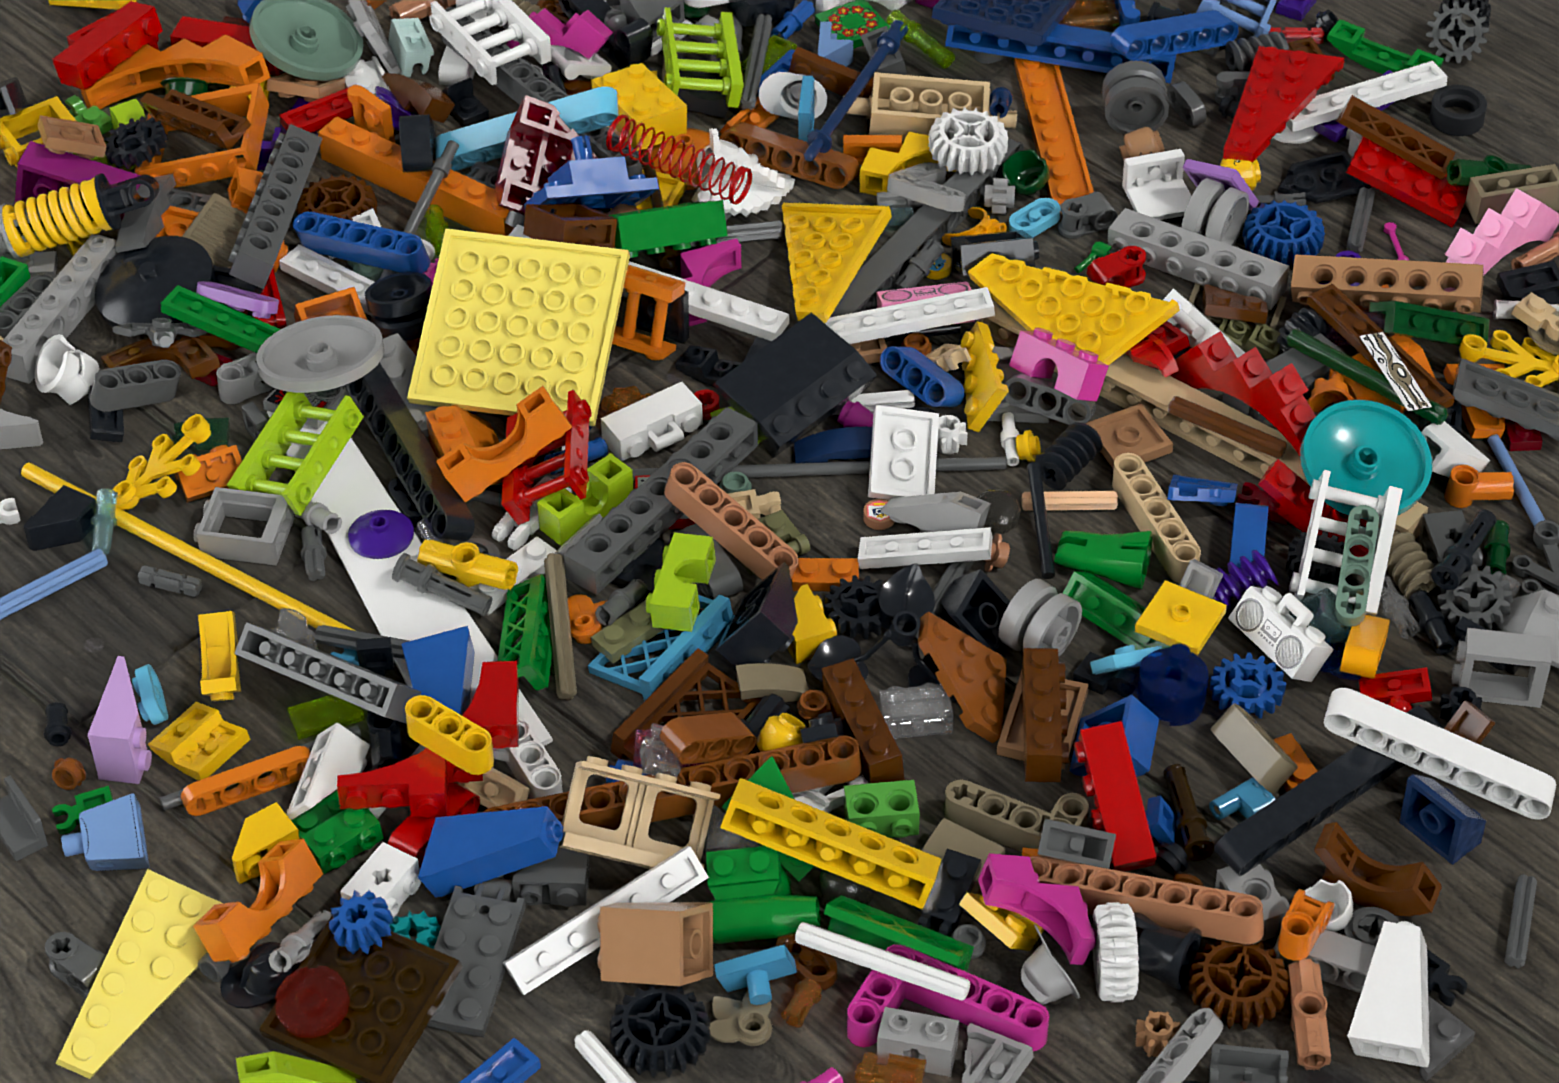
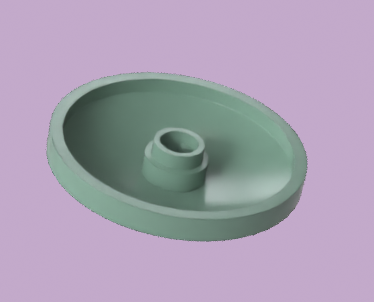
[249,0,363,81]

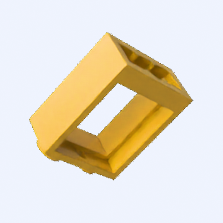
[0,96,77,167]

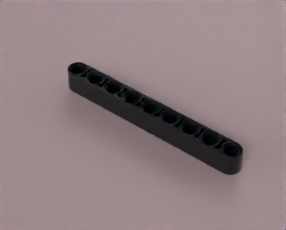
[344,362,475,541]
[1213,705,1444,876]

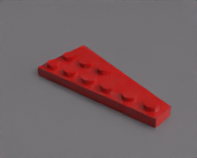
[1223,46,1344,163]

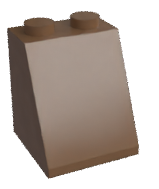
[597,902,713,986]

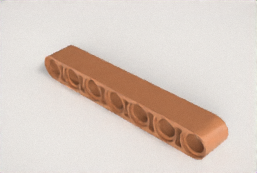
[1030,856,1264,944]

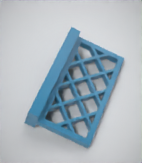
[588,595,733,702]

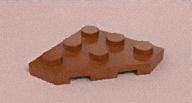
[918,612,1007,743]

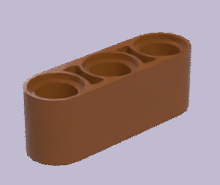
[659,712,757,764]

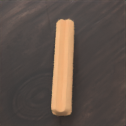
[1021,490,1118,511]

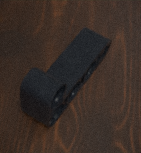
[559,0,653,70]
[399,114,436,173]

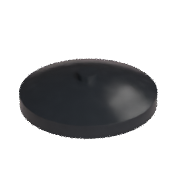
[95,236,216,335]

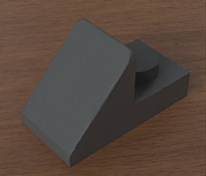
[1037,819,1116,869]

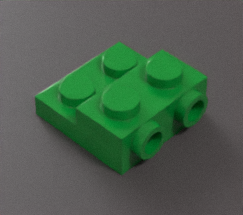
[291,790,384,875]

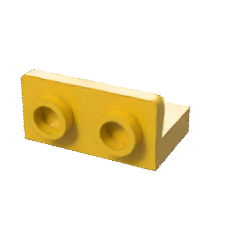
[959,893,1045,951]

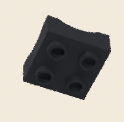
[665,53,729,118]

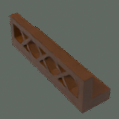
[140,89,251,150]
[1336,95,1456,180]

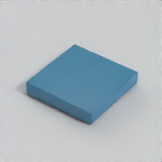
[798,76,815,142]

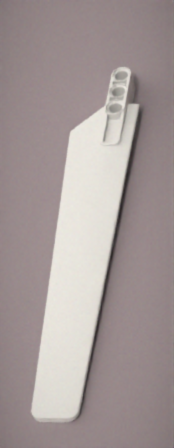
[267,411,563,799]

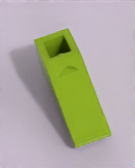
[236,1051,356,1083]

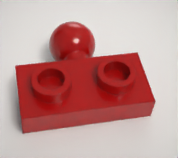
[1358,667,1432,713]

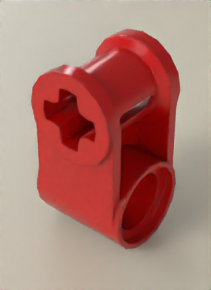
[1086,246,1146,288]

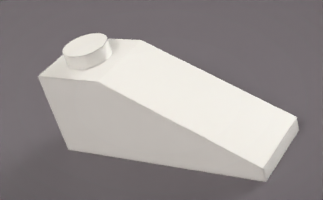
[286,723,370,820]

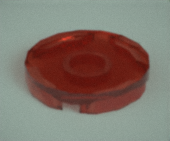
[275,966,350,1038]

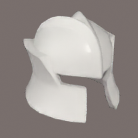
[35,334,99,405]

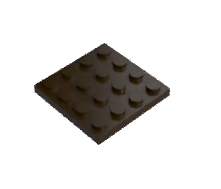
[259,916,463,1083]

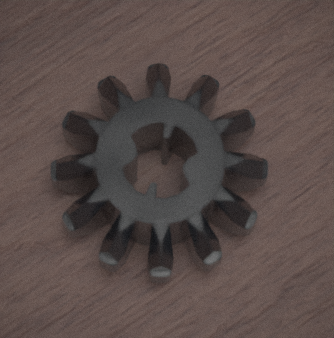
[1277,307,1331,353]

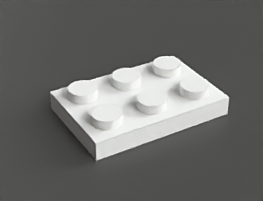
[868,405,939,500]

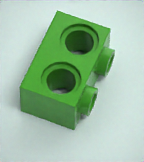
[844,780,920,838]

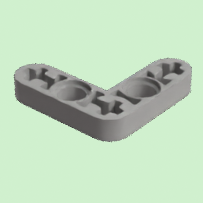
[887,162,966,212]

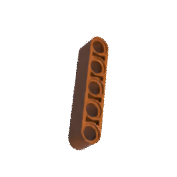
[719,122,860,189]

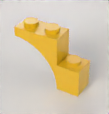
[860,132,957,196]
[198,611,241,701]

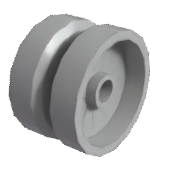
[1182,178,1249,246]
[999,578,1082,657]

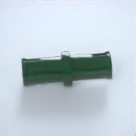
[1484,520,1511,578]

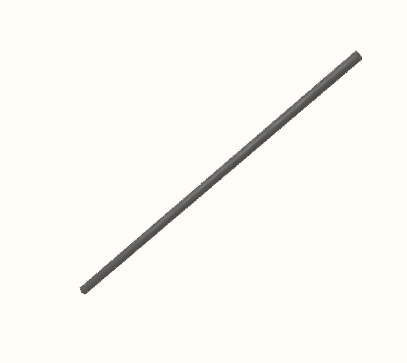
[490,456,1007,486]

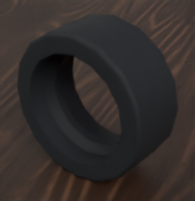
[1429,85,1488,136]

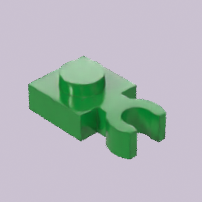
[52,785,114,834]

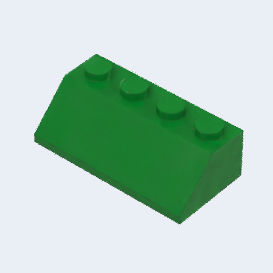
[609,200,728,258]

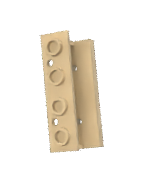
[558,756,720,869]

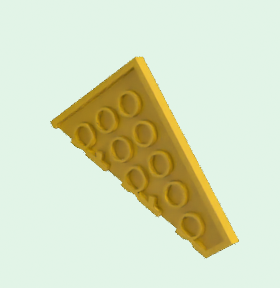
[781,203,892,323]
[968,253,1180,365]

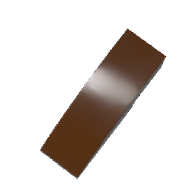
[382,73,455,123]

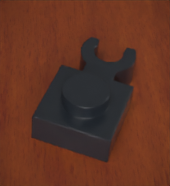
[1427,949,1467,1007]

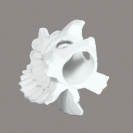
[691,128,795,217]

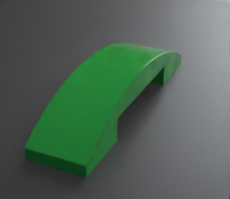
[1327,19,1444,74]

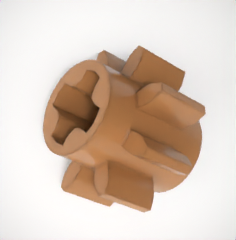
[1135,1011,1181,1057]

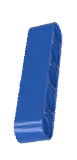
[1110,10,1239,61]
[293,212,430,273]

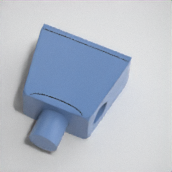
[61,794,150,871]

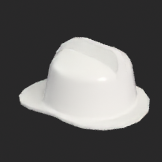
[758,72,827,120]

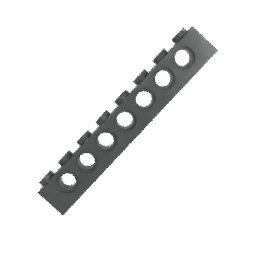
[228,124,323,289]
[564,407,758,595]

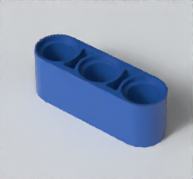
[880,346,964,407]
[1229,502,1269,568]

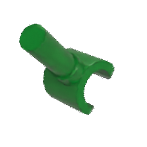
[1074,241,1112,274]

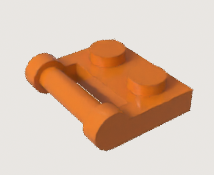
[347,85,395,143]

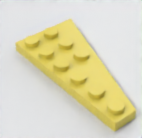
[55,869,223,1079]

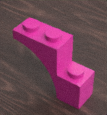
[506,8,613,59]
[680,238,742,327]
[978,853,1096,965]

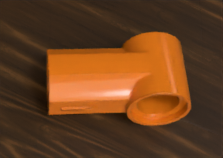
[1444,465,1514,508]

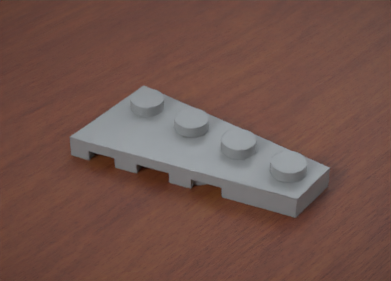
[380,333,438,438]

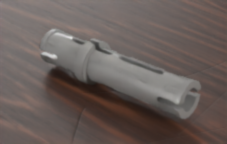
[269,910,332,973]

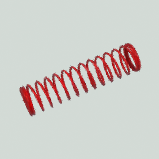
[606,114,753,205]

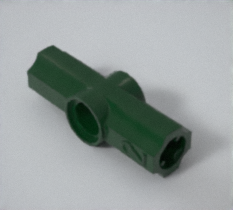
[1446,155,1532,187]

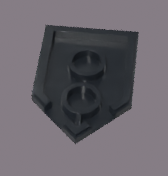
[1277,151,1371,204]

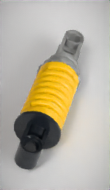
[0,173,159,260]

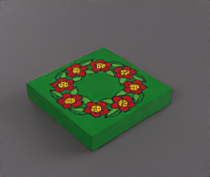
[815,0,890,49]

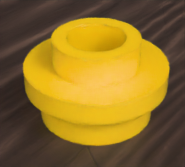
[1016,430,1041,462]

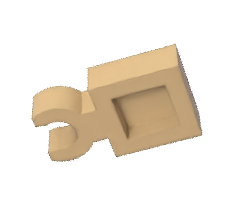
[1511,292,1559,341]
[926,344,971,372]

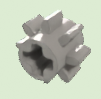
[984,178,1015,215]

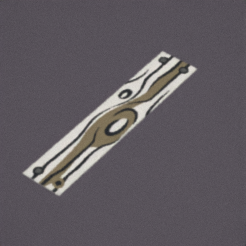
[1359,332,1432,411]

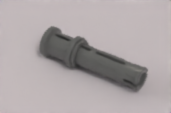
[392,553,493,617]

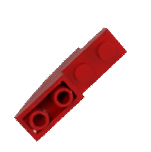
[1258,459,1369,557]

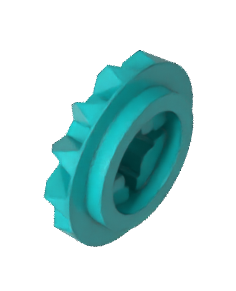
[389,910,441,949]

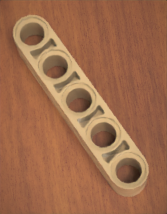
[1112,453,1201,584]

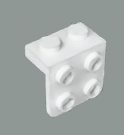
[1122,149,1191,220]

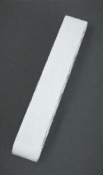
[1324,688,1556,819]

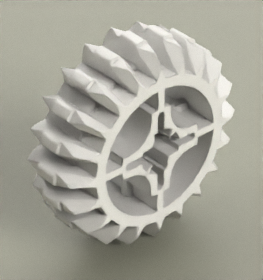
[928,107,1008,176]
[1092,902,1139,1003]

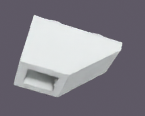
[1421,421,1490,478]

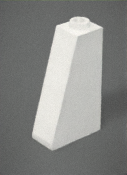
[1348,921,1430,1068]

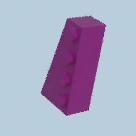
[15,141,141,219]

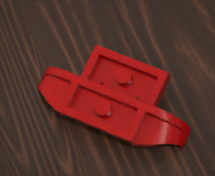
[1125,321,1190,377]

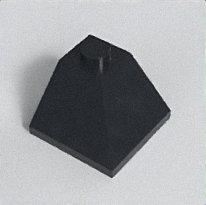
[941,569,1010,655]

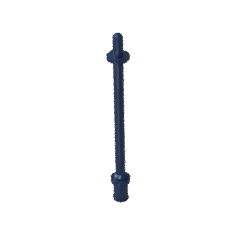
[804,20,908,161]

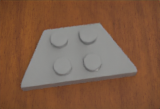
[346,0,402,74]

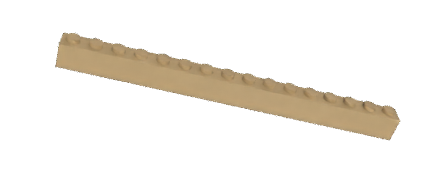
[978,298,1428,539]

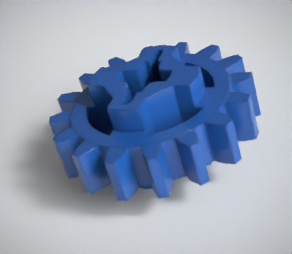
[1210,653,1286,719]

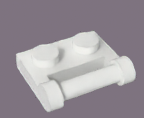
[550,45,612,80]

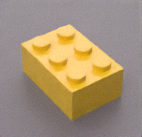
[592,63,687,151]

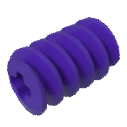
[1213,550,1278,610]

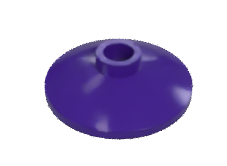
[348,510,414,559]

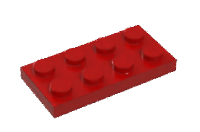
[1346,136,1468,227]

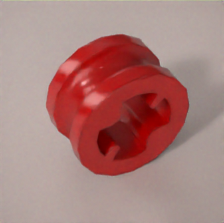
[694,389,720,420]

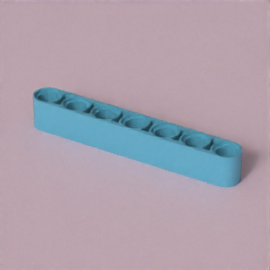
[435,87,619,171]

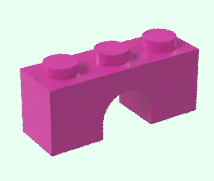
[1009,328,1109,401]

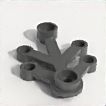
[1511,520,1559,596]

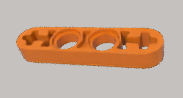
[181,746,311,816]

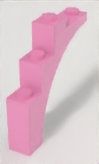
[1444,188,1559,312]

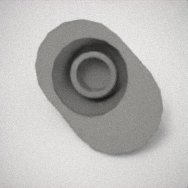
[1021,925,1080,1004]

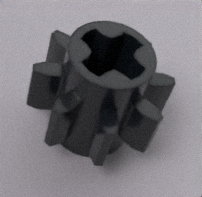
[1439,687,1483,723]

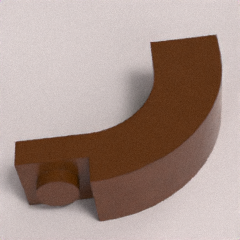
[1314,822,1442,916]

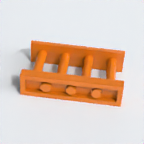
[612,265,686,360]

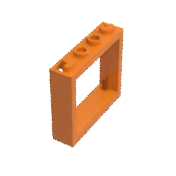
[135,82,269,188]

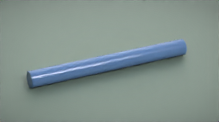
[1487,434,1545,528]

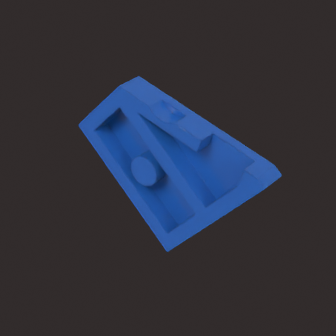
[1167,475,1238,506]

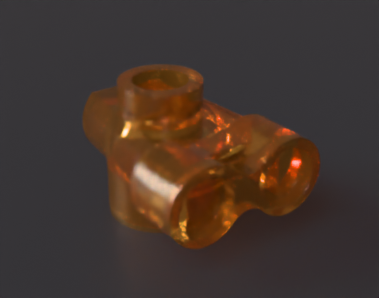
[601,385,652,416]

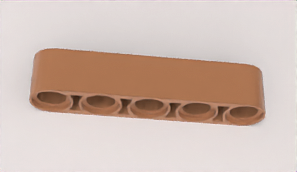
[664,462,799,580]

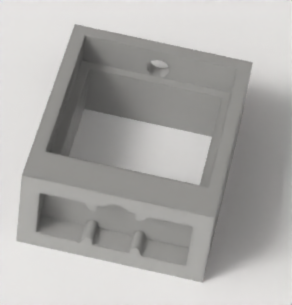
[194,487,294,566]
[1452,628,1551,708]

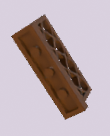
[610,648,761,773]

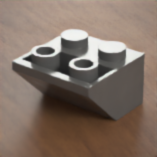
[620,0,685,44]

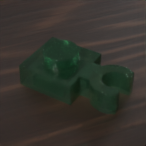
[172,418,230,450]

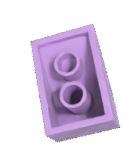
[88,656,152,784]

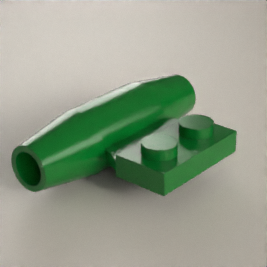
[706,846,821,944]

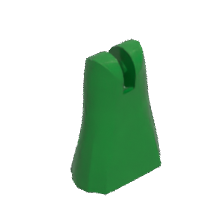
[1054,531,1153,590]

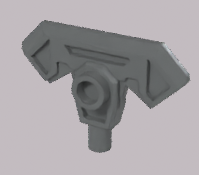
[113,318,207,348]

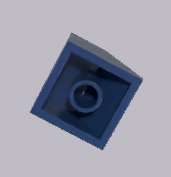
[1399,774,1486,865]

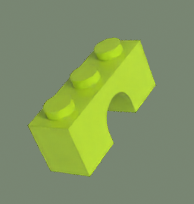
[537,453,634,546]
[646,533,716,632]

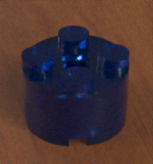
[1137,644,1209,726]

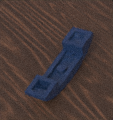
[794,427,873,463]

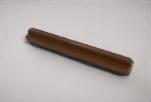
[1168,396,1287,459]

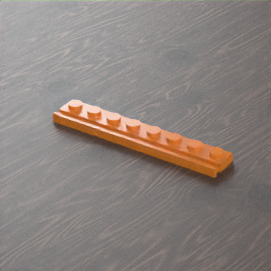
[1014,58,1094,213]

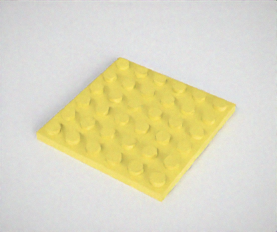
[407,229,630,426]

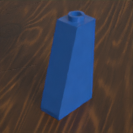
[401,626,475,715]
[418,806,564,897]

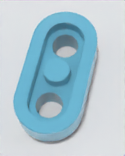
[1009,198,1061,237]
[132,664,169,725]

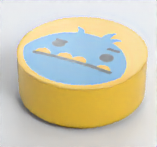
[927,253,952,280]

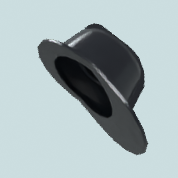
[220,942,302,1009]

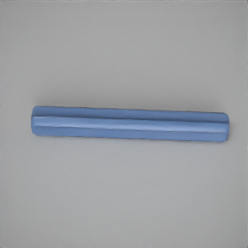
[0,549,108,620]

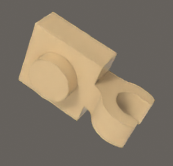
[728,489,781,526]

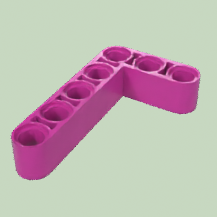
[847,945,1049,1051]

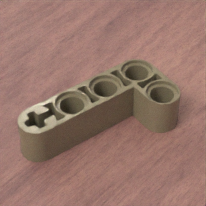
[944,780,1089,852]

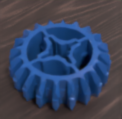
[1242,199,1325,267]

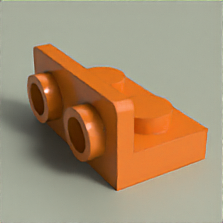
[174,445,242,503]

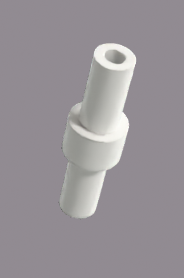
[1000,412,1019,466]

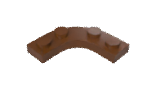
[101,335,221,379]

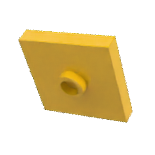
[1135,580,1227,657]

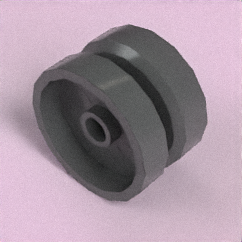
[1102,61,1169,135]

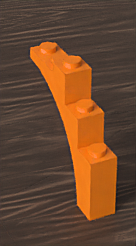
[80,34,270,109]

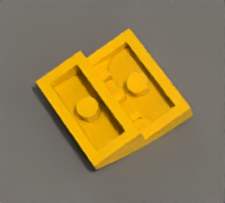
[148,702,251,781]

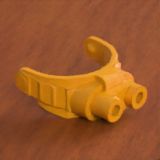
[942,207,1007,246]

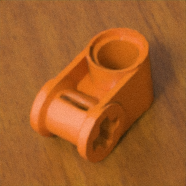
[1277,889,1334,961]

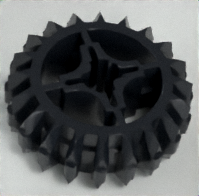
[610,984,711,1079]

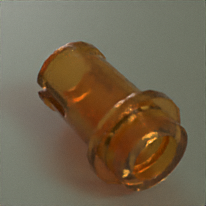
[781,978,822,1028]

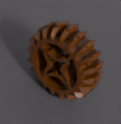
[297,174,378,221]
[1188,939,1289,1030]

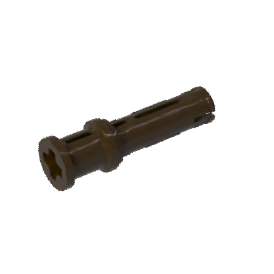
[1163,764,1214,861]

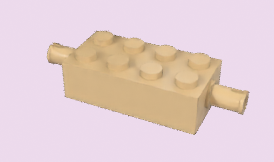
[843,72,1017,141]

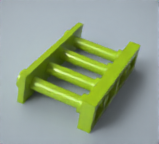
[657,7,744,108]
[227,392,364,516]

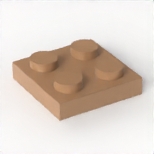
[267,73,345,102]
[38,115,106,159]
[1086,404,1173,469]

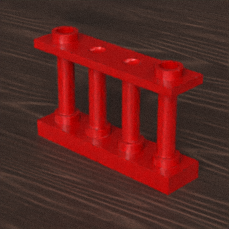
[501,389,592,525]

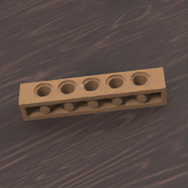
[1291,255,1484,314]

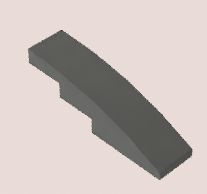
[115,174,176,253]

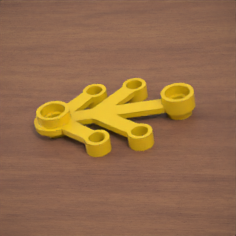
[1459,330,1559,388]
[110,414,211,510]

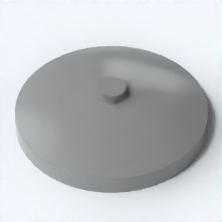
[256,315,384,393]

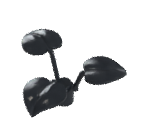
[808,563,957,704]

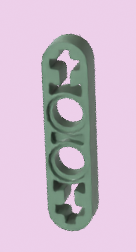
[1335,505,1379,627]

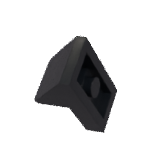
[442,77,489,127]

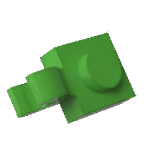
[65,95,113,135]

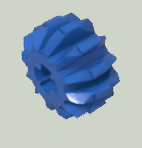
[329,890,393,954]

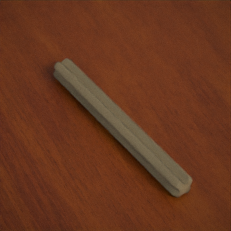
[544,553,577,700]

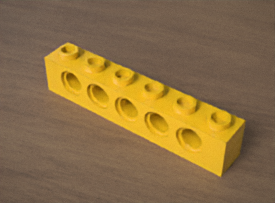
[720,778,941,909]

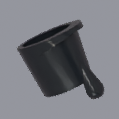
[1134,913,1202,990]

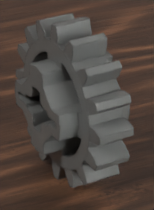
[1426,0,1489,63]
[1438,564,1513,630]

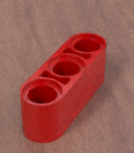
[387,782,480,869]

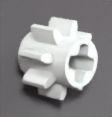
[937,415,968,455]

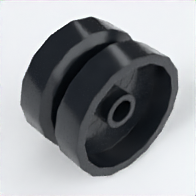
[365,272,432,341]

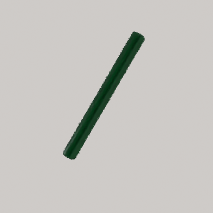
[1286,329,1448,425]

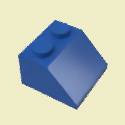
[1070,695,1159,777]

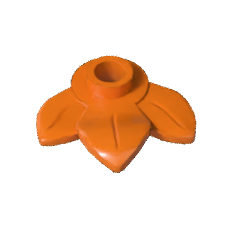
[568,594,608,644]

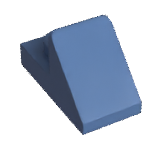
[818,22,853,67]

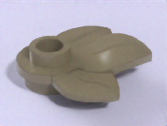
[709,990,772,1046]

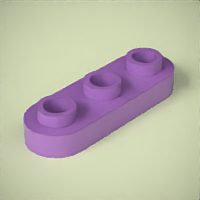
[196,281,279,319]

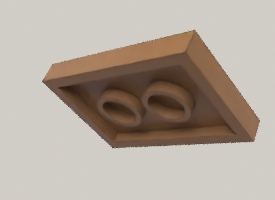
[997,671,1089,770]

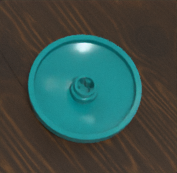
[1300,400,1432,520]

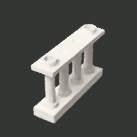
[430,0,551,85]
[1289,470,1403,616]

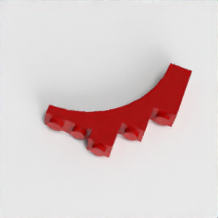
[1170,331,1316,456]
[337,661,519,818]

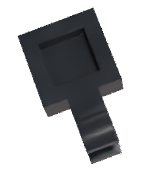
[356,637,394,676]
[1073,652,1136,698]

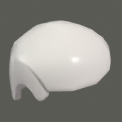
[1304,879,1353,932]

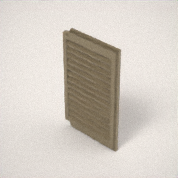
[182,192,247,268]

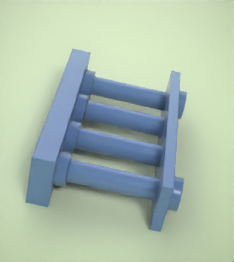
[1196,0,1277,38]

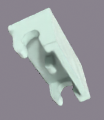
[388,18,434,77]

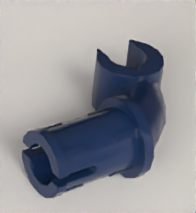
[989,87,1013,118]

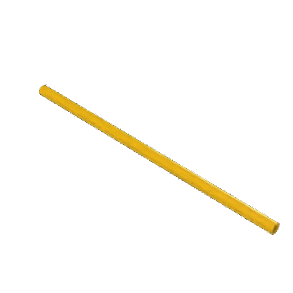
[21,462,356,631]

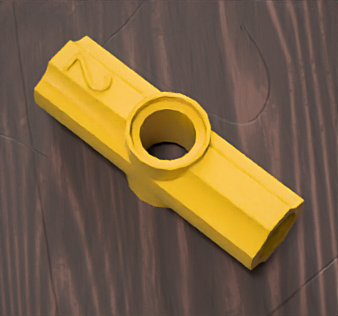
[417,539,519,590]

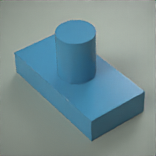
[714,944,797,1005]

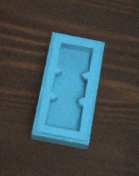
[1090,645,1164,675]

